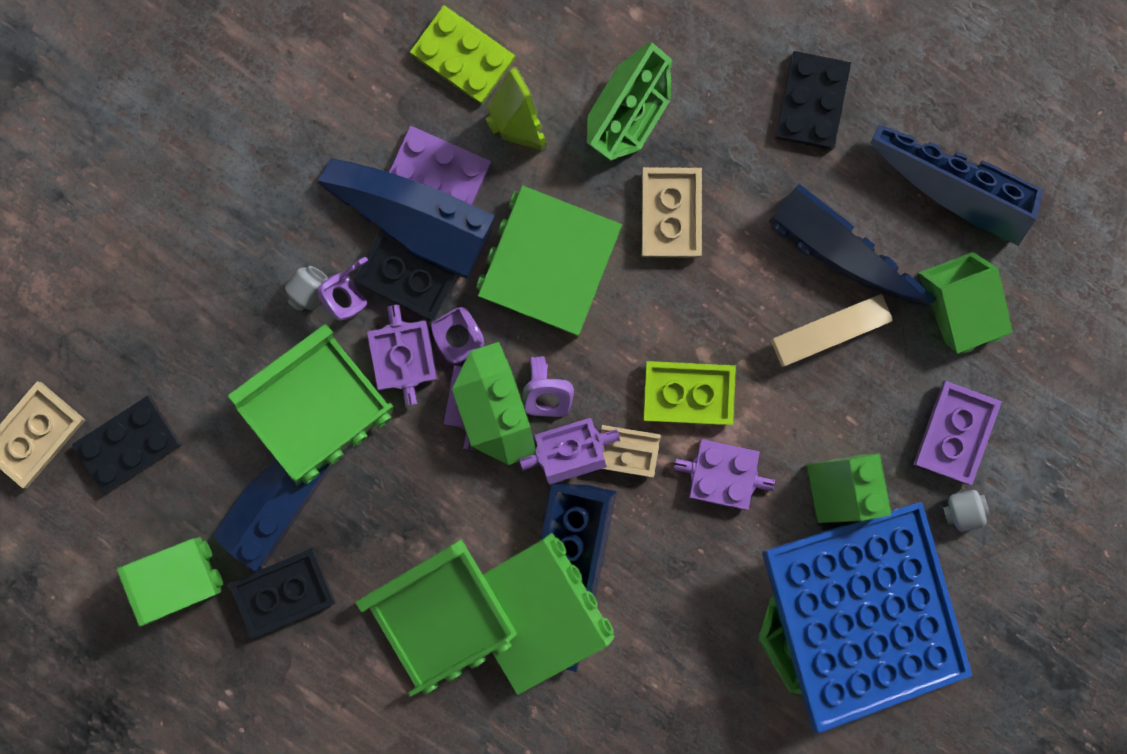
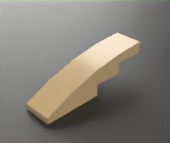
[771,294,893,367]

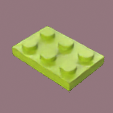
[410,5,516,105]
[643,361,736,425]

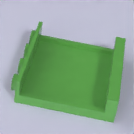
[476,185,622,337]
[228,324,393,486]
[482,533,615,695]
[355,539,517,697]

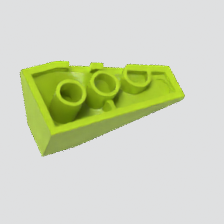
[485,67,547,151]

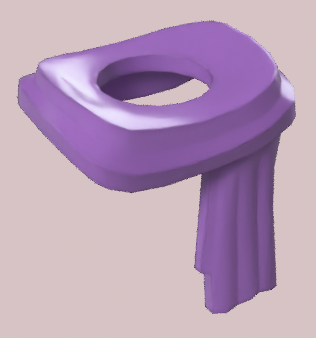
[318,257,368,321]
[431,307,484,364]
[521,356,574,417]

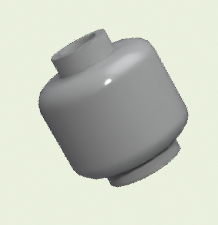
[285,266,328,311]
[943,490,991,532]

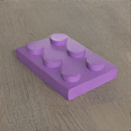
[389,126,492,205]
[913,381,1002,485]

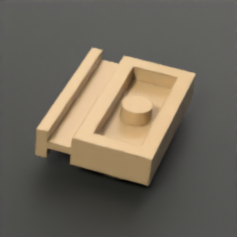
[600,425,661,477]

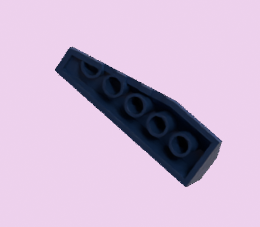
[871,125,1044,246]
[318,158,495,279]
[768,184,937,306]
[213,460,333,572]
[541,483,617,672]

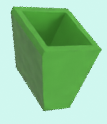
[918,252,1013,353]
[806,454,891,523]
[117,537,223,626]

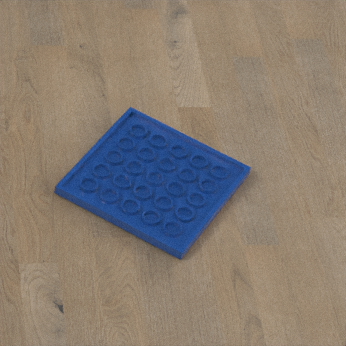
[762,502,973,733]

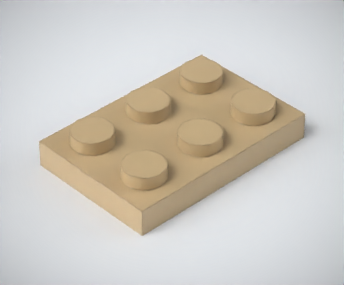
[642,167,702,258]
[0,381,86,489]

